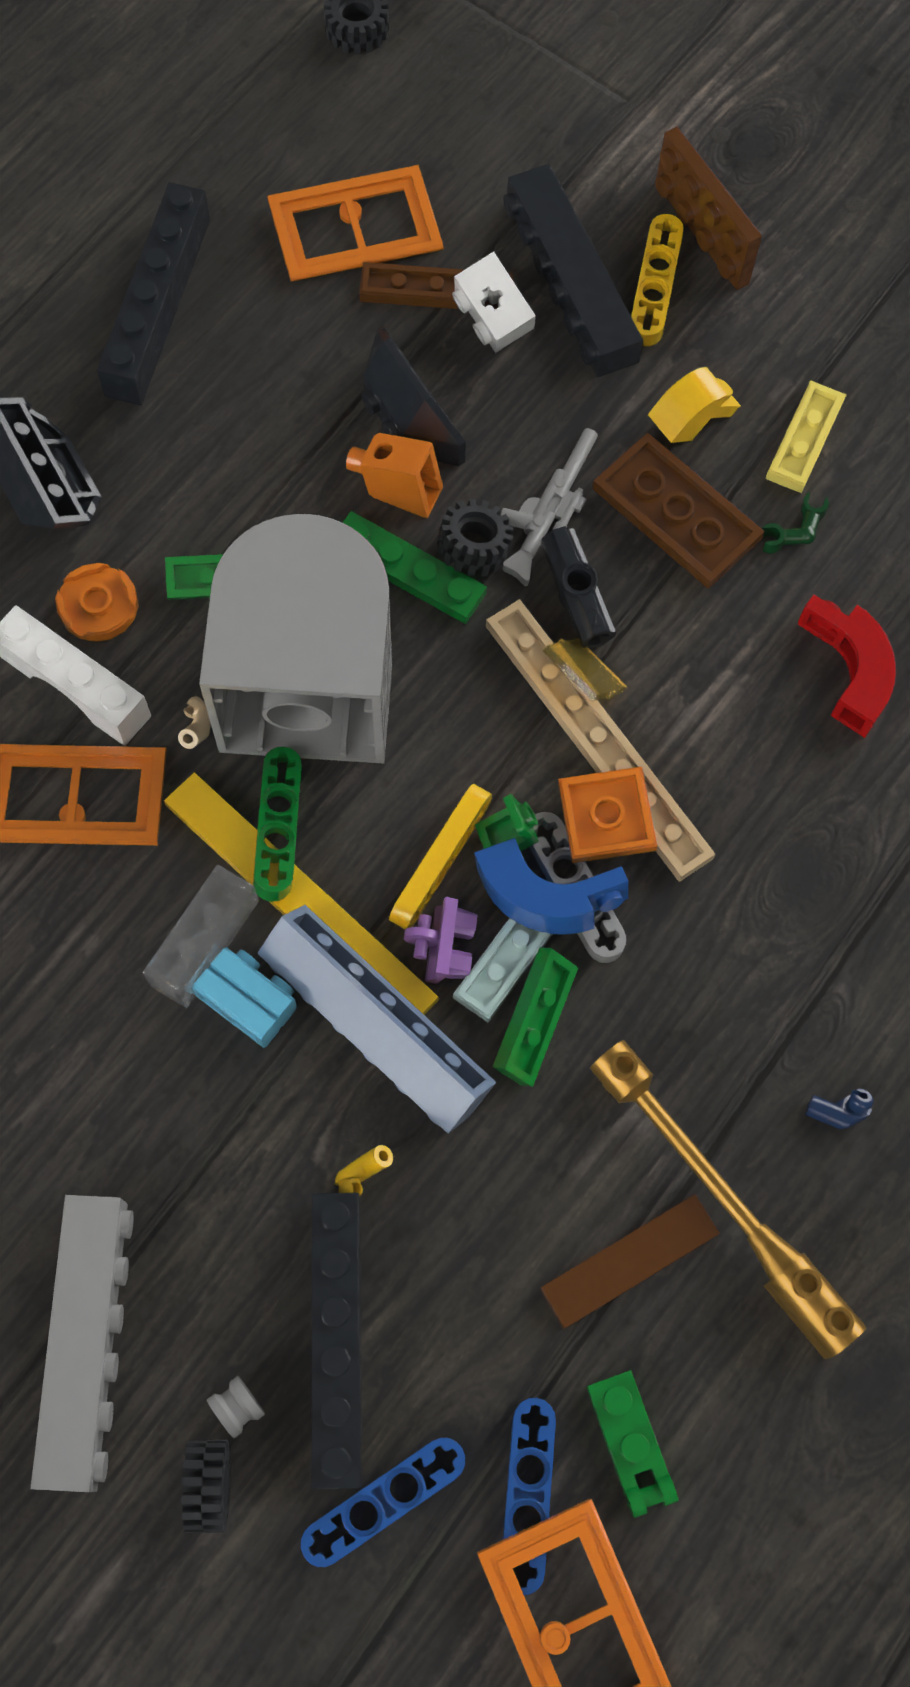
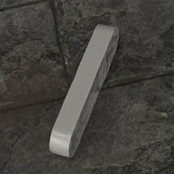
[529,812,626,963]

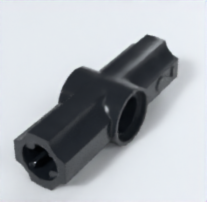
[541,526,616,649]

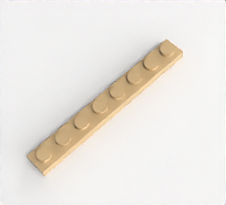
[486,599,715,882]

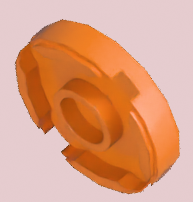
[55,563,139,642]

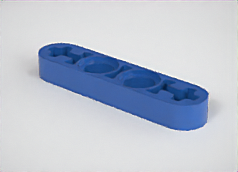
[503,1398,556,1595]
[301,1438,465,1567]

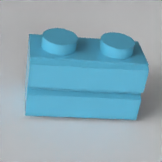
[192,947,297,1048]

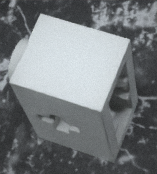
[452,252,536,353]

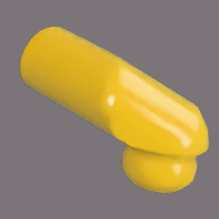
[335,1145,393,1197]

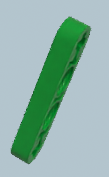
[253,746,302,902]

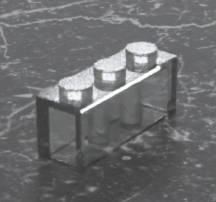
[143,864,259,1008]

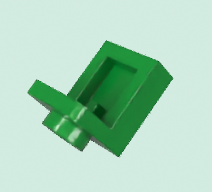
[475,794,539,851]

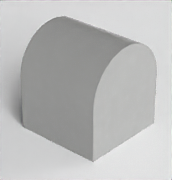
[199,514,392,764]

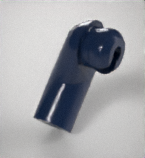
[805,1088,874,1129]

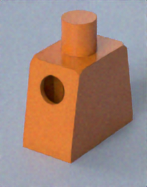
[346,433,443,519]

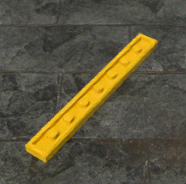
[164,772,439,1015]

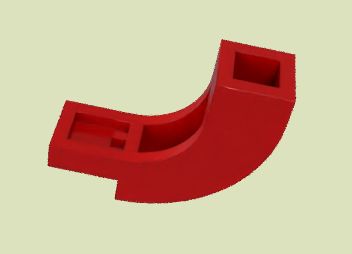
[797,594,896,738]

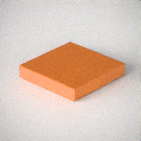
[558,766,657,863]

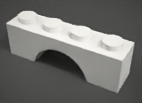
[0,605,151,746]

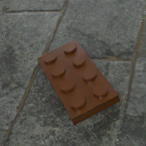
[655,127,762,290]
[592,432,765,589]

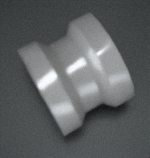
[207,1376,265,1439]

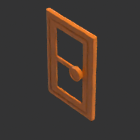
[267,165,444,282]
[0,744,167,846]
[477,1499,672,1687]

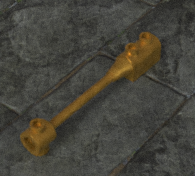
[590,1040,867,1359]

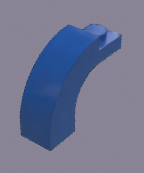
[474,838,628,934]

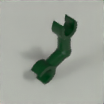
[762,492,829,554]

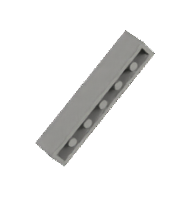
[31,1195,133,1492]

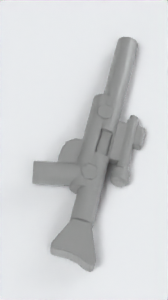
[501,428,598,586]

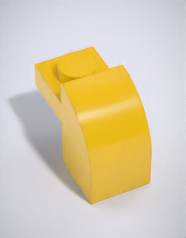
[648,367,741,443]

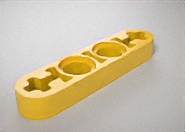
[631,214,683,346]
[389,784,492,929]

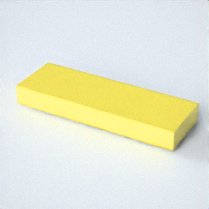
[765,380,846,493]

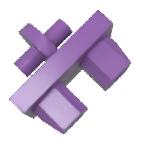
[404,897,478,984]

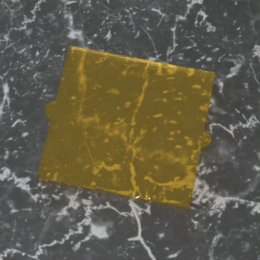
[543,638,627,701]

